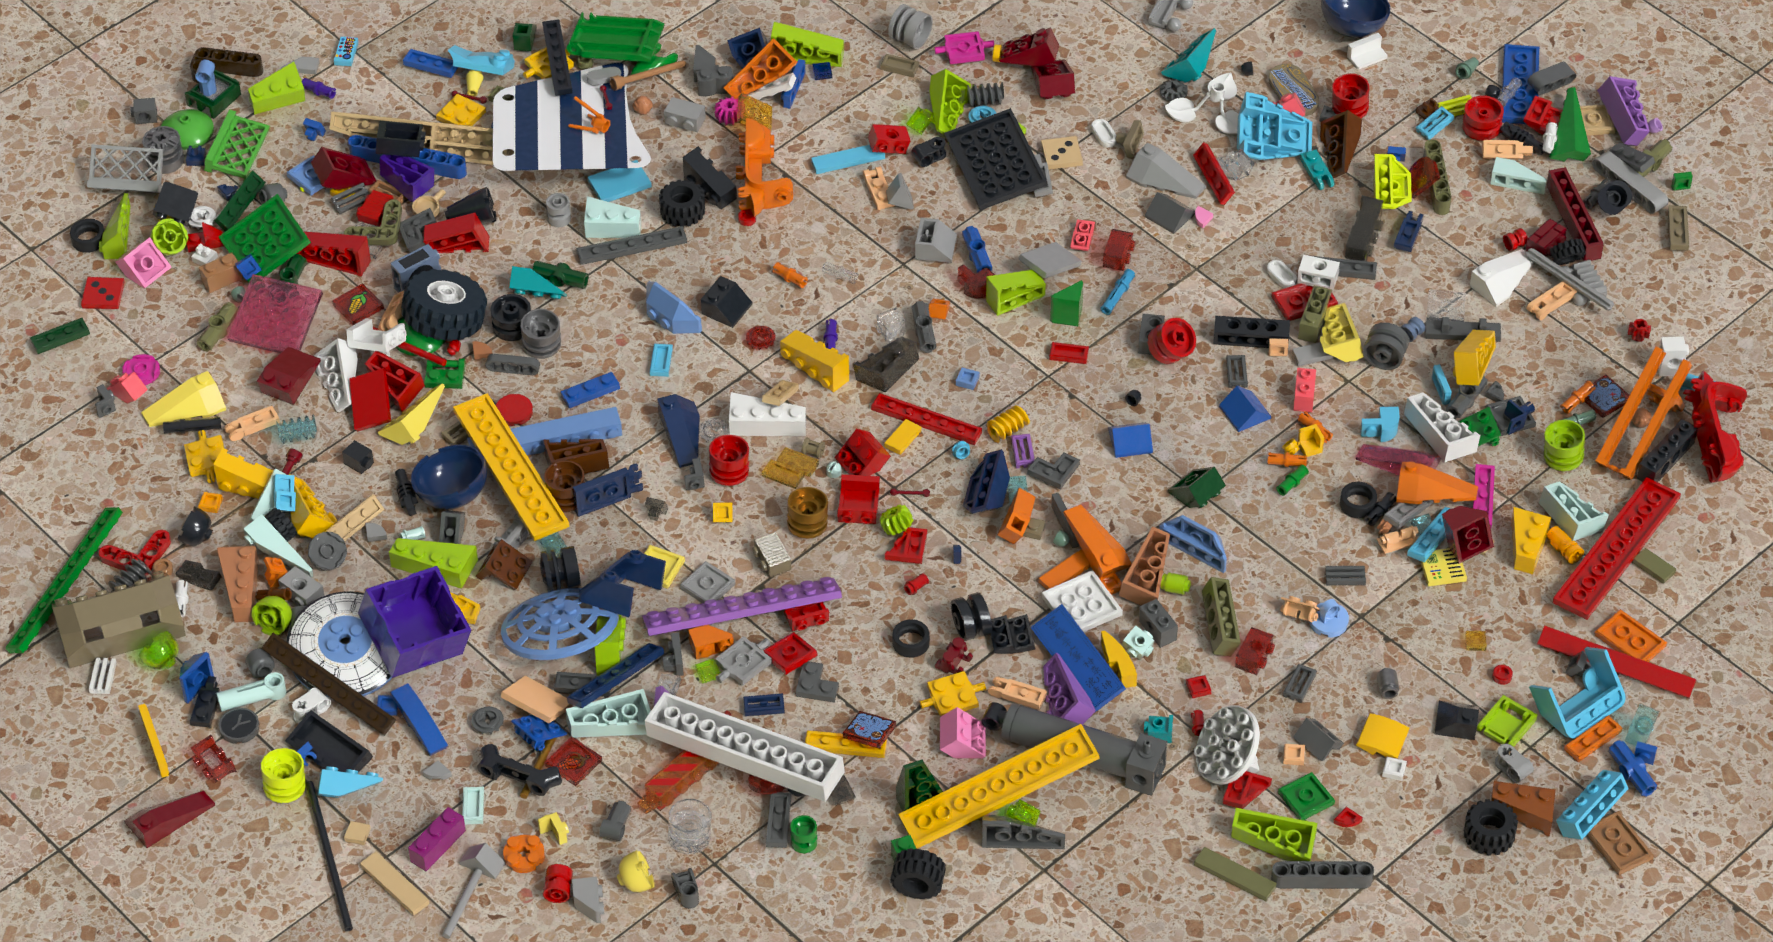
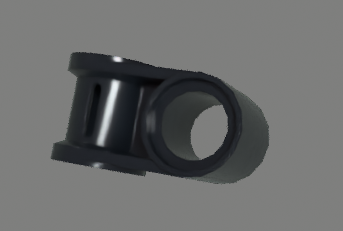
[911,137,946,167]

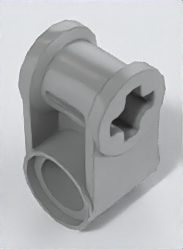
[1495,744,1534,783]

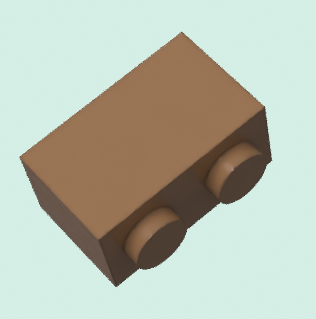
[199,253,243,293]

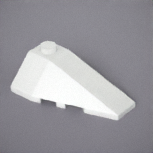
[1470,249,1534,307]

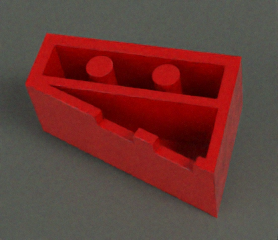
[423,213,490,253]
[365,351,425,412]

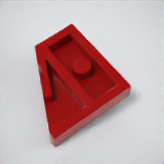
[885,527,928,564]
[1223,771,1272,809]

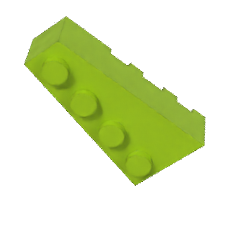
[771,22,844,67]
[389,538,478,589]
[1231,808,1318,861]

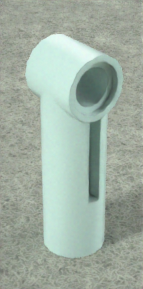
[216,672,286,712]

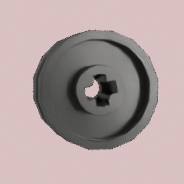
[1362,322,1410,370]

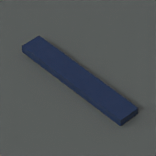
[567,643,664,708]

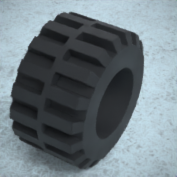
[659,179,705,227]
[1464,799,1518,856]
[890,848,946,899]

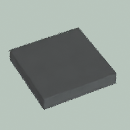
[1485,396,1536,436]

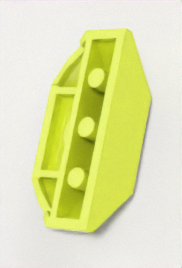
[1373,154,1412,209]

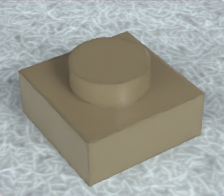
[1023,518,1046,540]

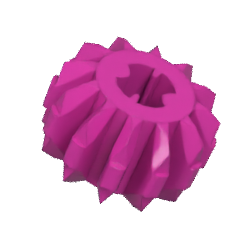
[715,96,744,125]

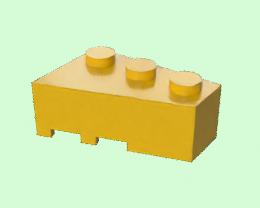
[1511,507,1551,574]

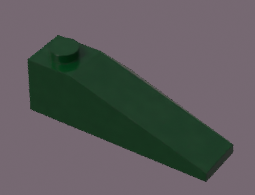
[896,759,943,811]

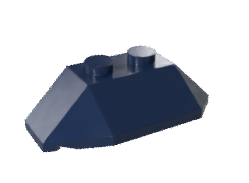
[963,449,1010,514]

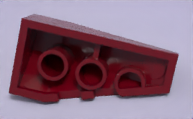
[124,790,215,848]

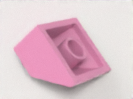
[115,238,171,288]

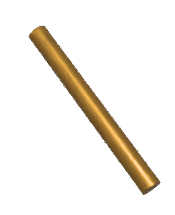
[520,738,557,799]

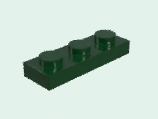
[30,318,90,354]

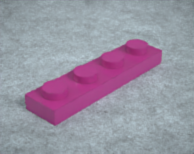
[1473,464,1495,528]

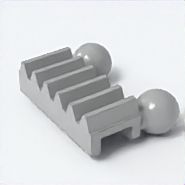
[1148,0,1193,32]
[1561,260,1607,306]

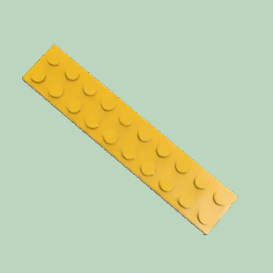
[453,393,569,541]
[898,724,1100,849]

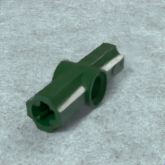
[271,254,307,306]
[532,261,589,289]

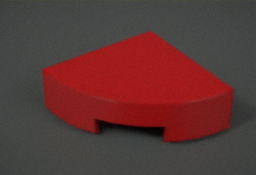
[1334,806,1363,827]

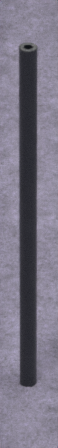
[306,781,353,932]

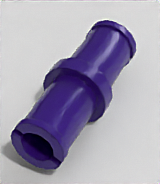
[302,78,336,99]
[823,319,838,349]

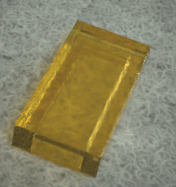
[776,447,819,477]
[762,459,805,489]

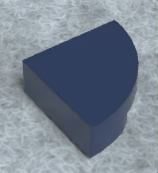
[217,184,238,201]
[953,544,961,564]

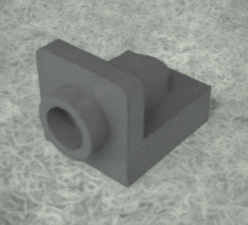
[684,458,705,490]

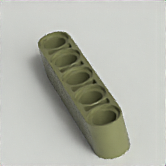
[1423,139,1452,215]

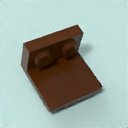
[476,539,532,590]

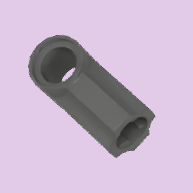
[599,800,631,841]

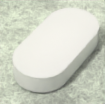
[1091,119,1116,148]
[1267,260,1297,288]

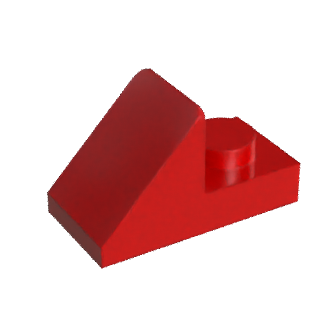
[187,222,225,253]

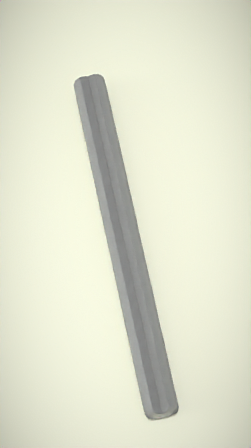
[1526,248,1614,311]

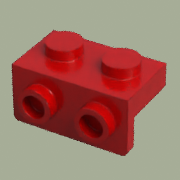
[784,602,830,632]

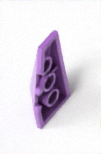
[1043,653,1096,724]

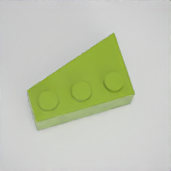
[248,61,306,115]
[986,270,1046,316]
[595,610,626,676]

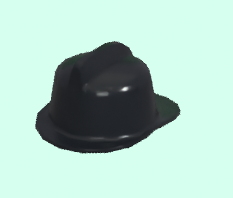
[1597,180,1632,215]

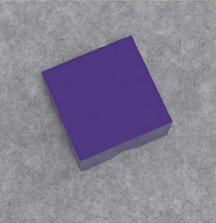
[358,566,471,678]

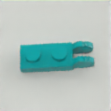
[1300,149,1335,190]

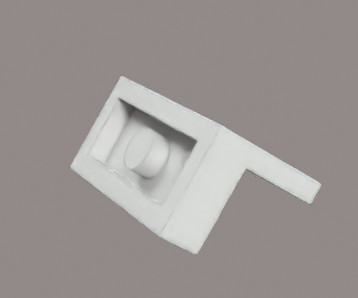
[1347,33,1388,69]

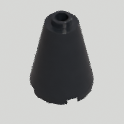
[445,187,497,223]

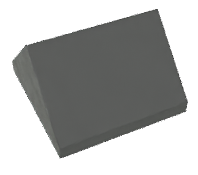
[1145,192,1195,234]

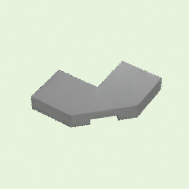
[281,56,320,74]

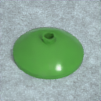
[161,109,214,150]

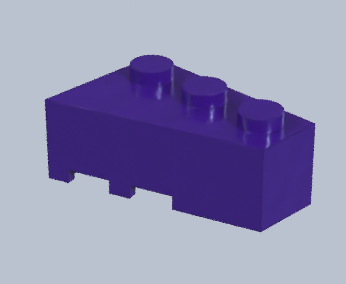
[380,154,434,203]

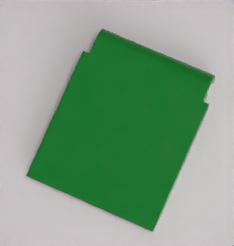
[566,12,665,62]

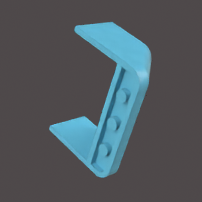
[1529,647,1626,738]

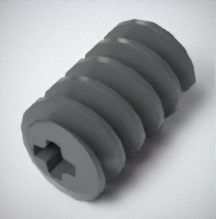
[967,82,1004,107]
[108,558,152,591]

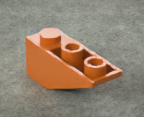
[997,487,1036,544]

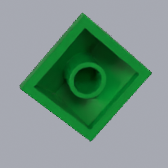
[1050,280,1083,327]

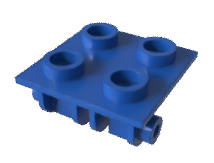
[511,715,567,751]

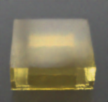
[1465,631,1487,651]

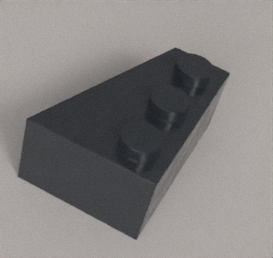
[682,146,737,210]

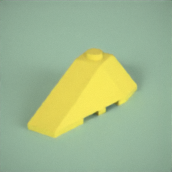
[141,371,226,427]

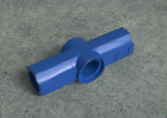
[962,226,993,276]
[1608,740,1657,797]

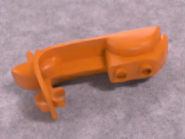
[736,118,793,217]

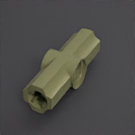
[1635,139,1673,177]
[197,302,239,352]

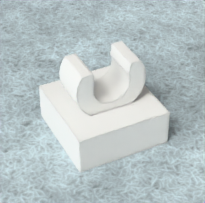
[191,244,218,266]

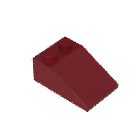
[1031,59,1076,99]
[311,147,376,189]
[257,347,321,405]

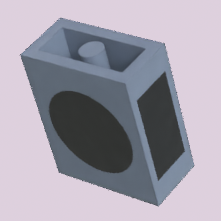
[390,244,442,293]

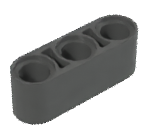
[1527,62,1577,95]

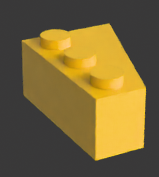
[213,448,273,499]

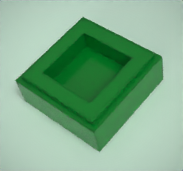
[1671,172,1693,191]

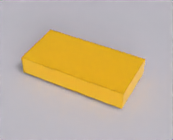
[884,419,922,455]

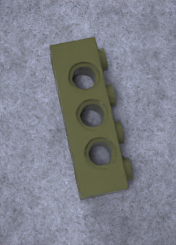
[1202,577,1241,657]

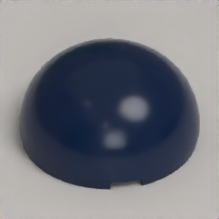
[1321,0,1391,37]
[411,445,487,510]

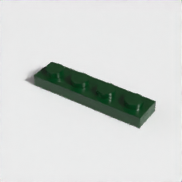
[213,170,266,232]

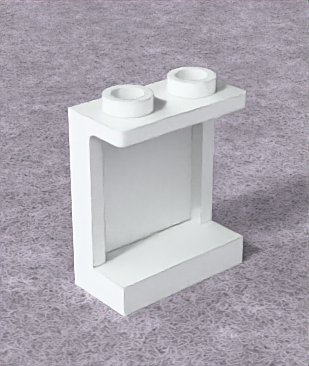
[346,318,406,352]

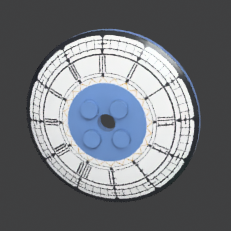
[286,591,392,698]

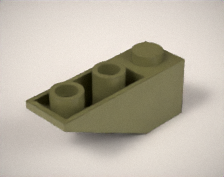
[1298,285,1332,343]

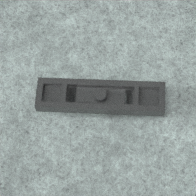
[1425,317,1501,342]

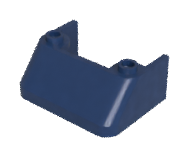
[579,550,666,618]

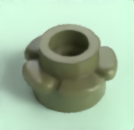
[576,56,594,70]

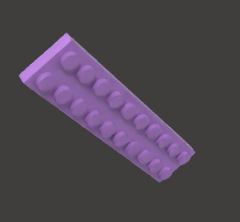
[642,577,842,636]

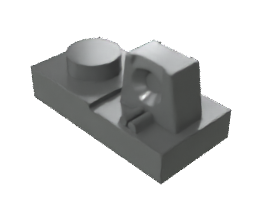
[663,632,684,676]

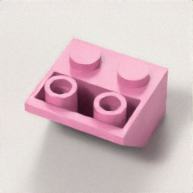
[940,707,986,759]

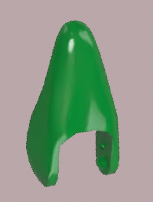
[631,43,678,81]

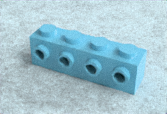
[1556,770,1629,840]

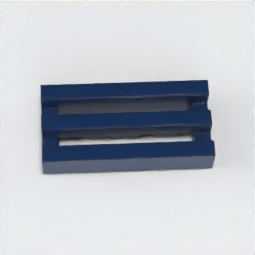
[743,693,785,717]

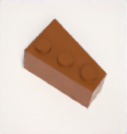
[1491,781,1556,837]

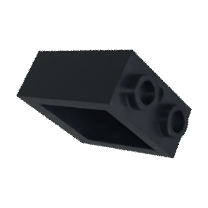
[376,120,426,157]

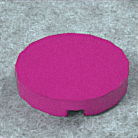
[122,354,160,385]

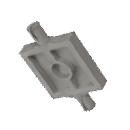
[715,637,772,685]

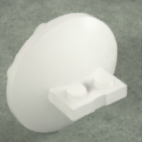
[1194,705,1260,785]

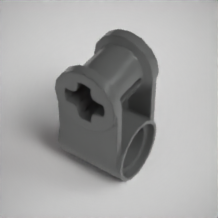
[671,868,699,909]

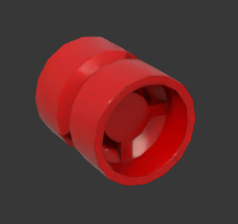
[543,864,573,903]

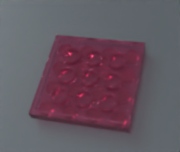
[227,274,323,353]

